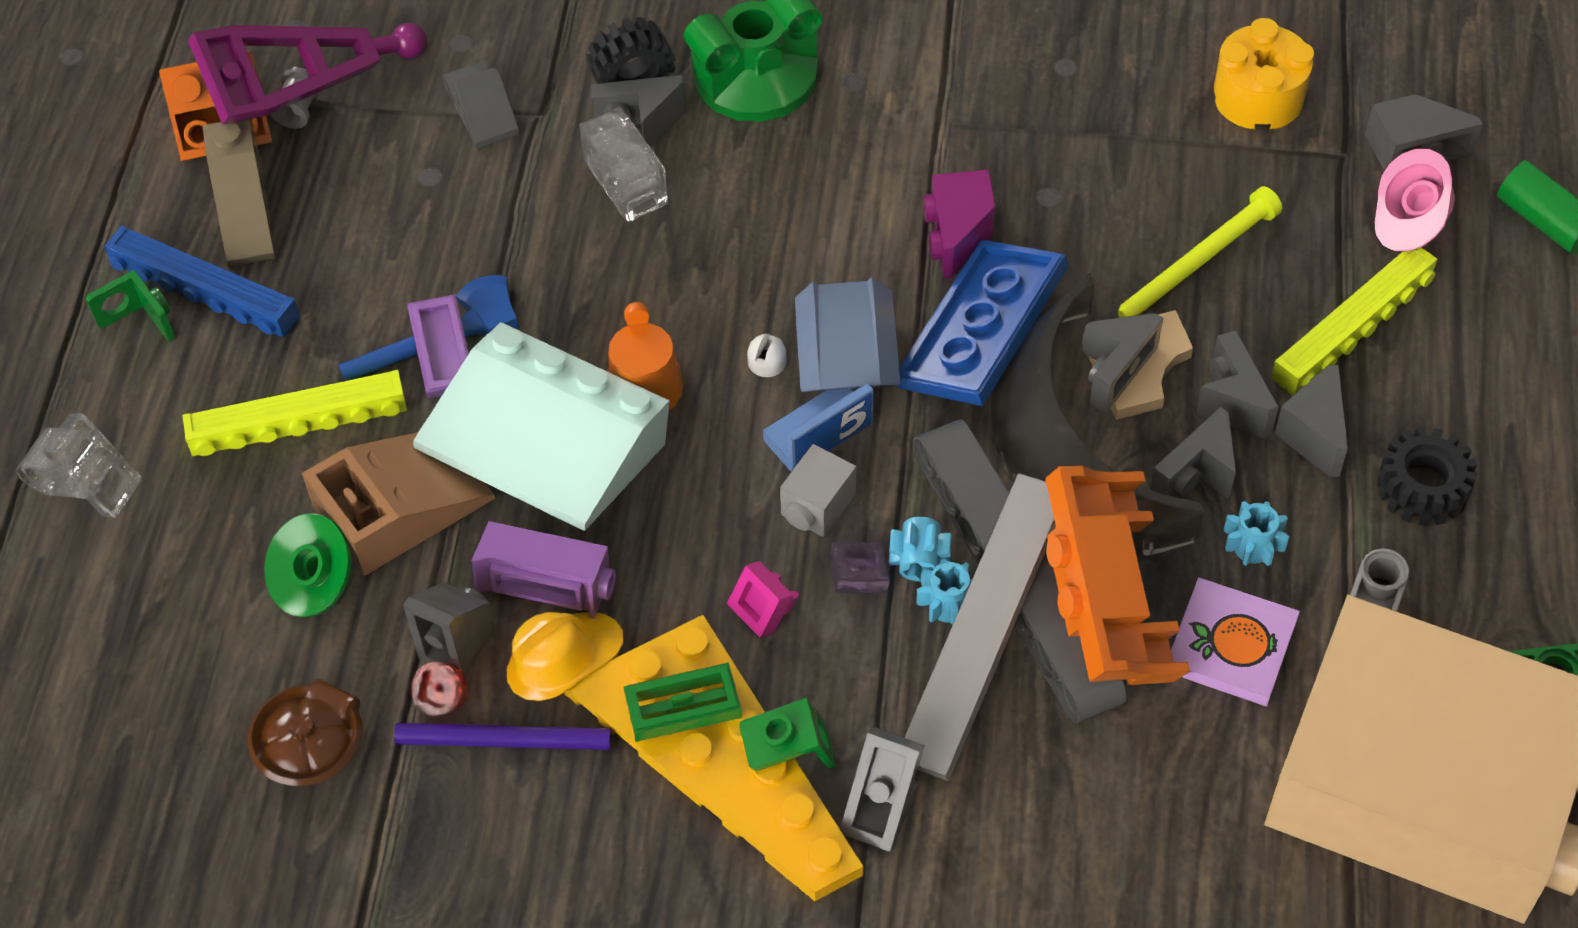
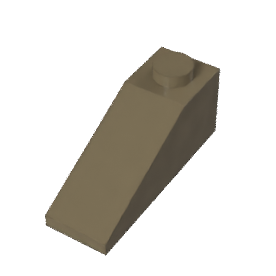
[202,119,276,267]

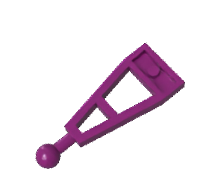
[188,23,427,125]

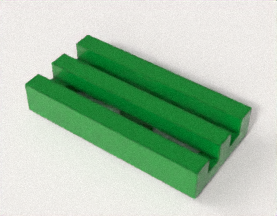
[623,662,742,742]

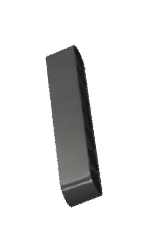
[913,419,1127,724]

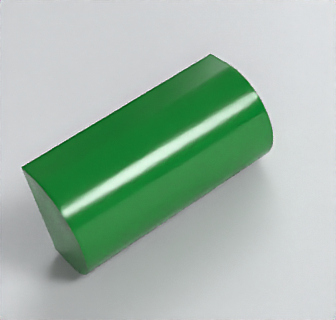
[1497,160,1578,255]

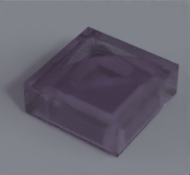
[829,542,890,593]

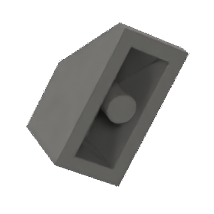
[1365,94,1483,171]
[403,582,496,678]

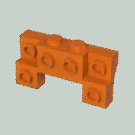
[1045,466,1190,685]

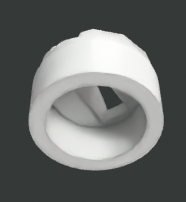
[747,334,787,377]

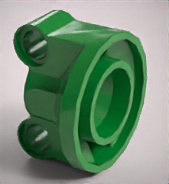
[684,0,823,122]

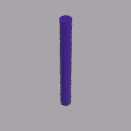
[394,723,612,750]

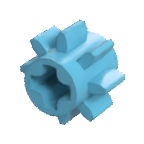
[1223,501,1290,566]
[889,517,952,581]
[916,558,972,626]

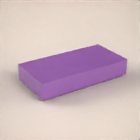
[407,294,469,399]

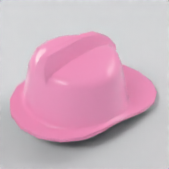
[1375,149,1455,251]

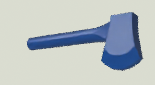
[338,275,519,381]

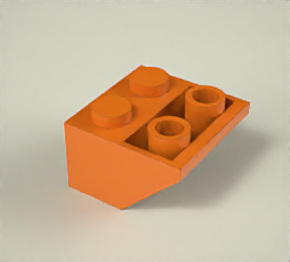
[159,50,273,161]

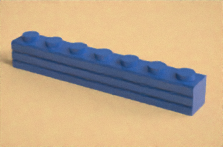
[104,225,300,337]

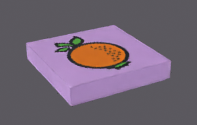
[1171,577,1300,707]

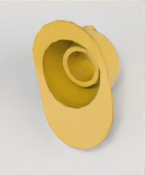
[507,612,623,701]

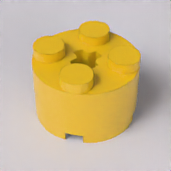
[1214,18,1314,129]

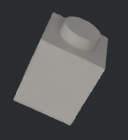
[780,444,856,537]

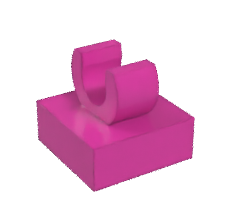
[727,561,799,638]

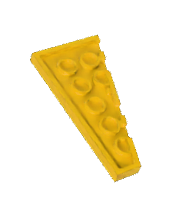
[564,615,863,901]

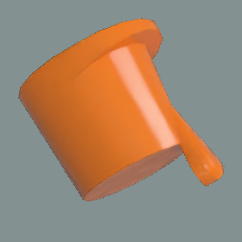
[607,302,683,410]

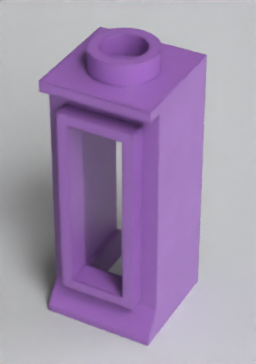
[471,521,616,618]

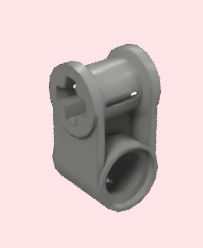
[1350,548,1409,612]

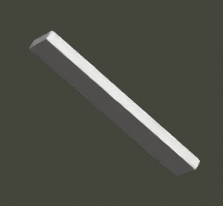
[904,473,1056,781]

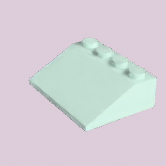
[413,322,670,531]

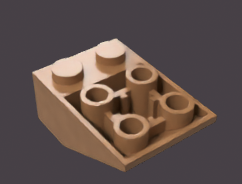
[302,432,495,576]

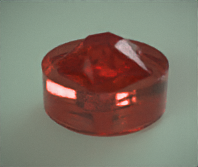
[411,661,468,716]

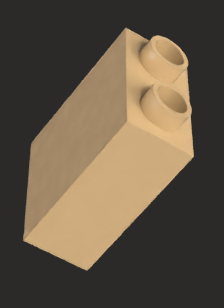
[1264,594,1578,924]

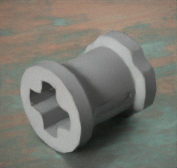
[270,67,320,129]

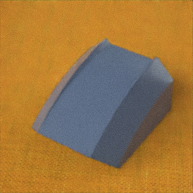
[795,277,900,392]

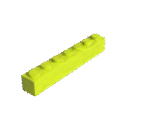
[1271,247,1437,396]
[182,370,407,456]

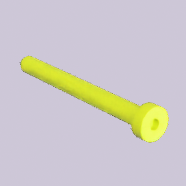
[1118,186,1282,318]

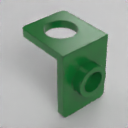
[85,270,175,342]
[739,697,837,771]

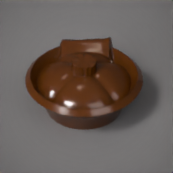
[247,679,362,786]

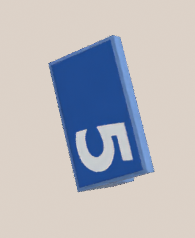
[763,383,873,472]

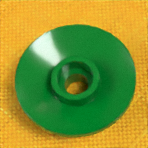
[264,513,351,617]

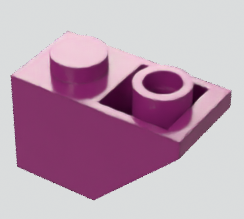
[923,170,995,278]

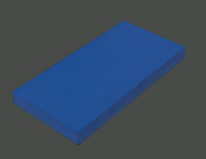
[897,239,1069,406]

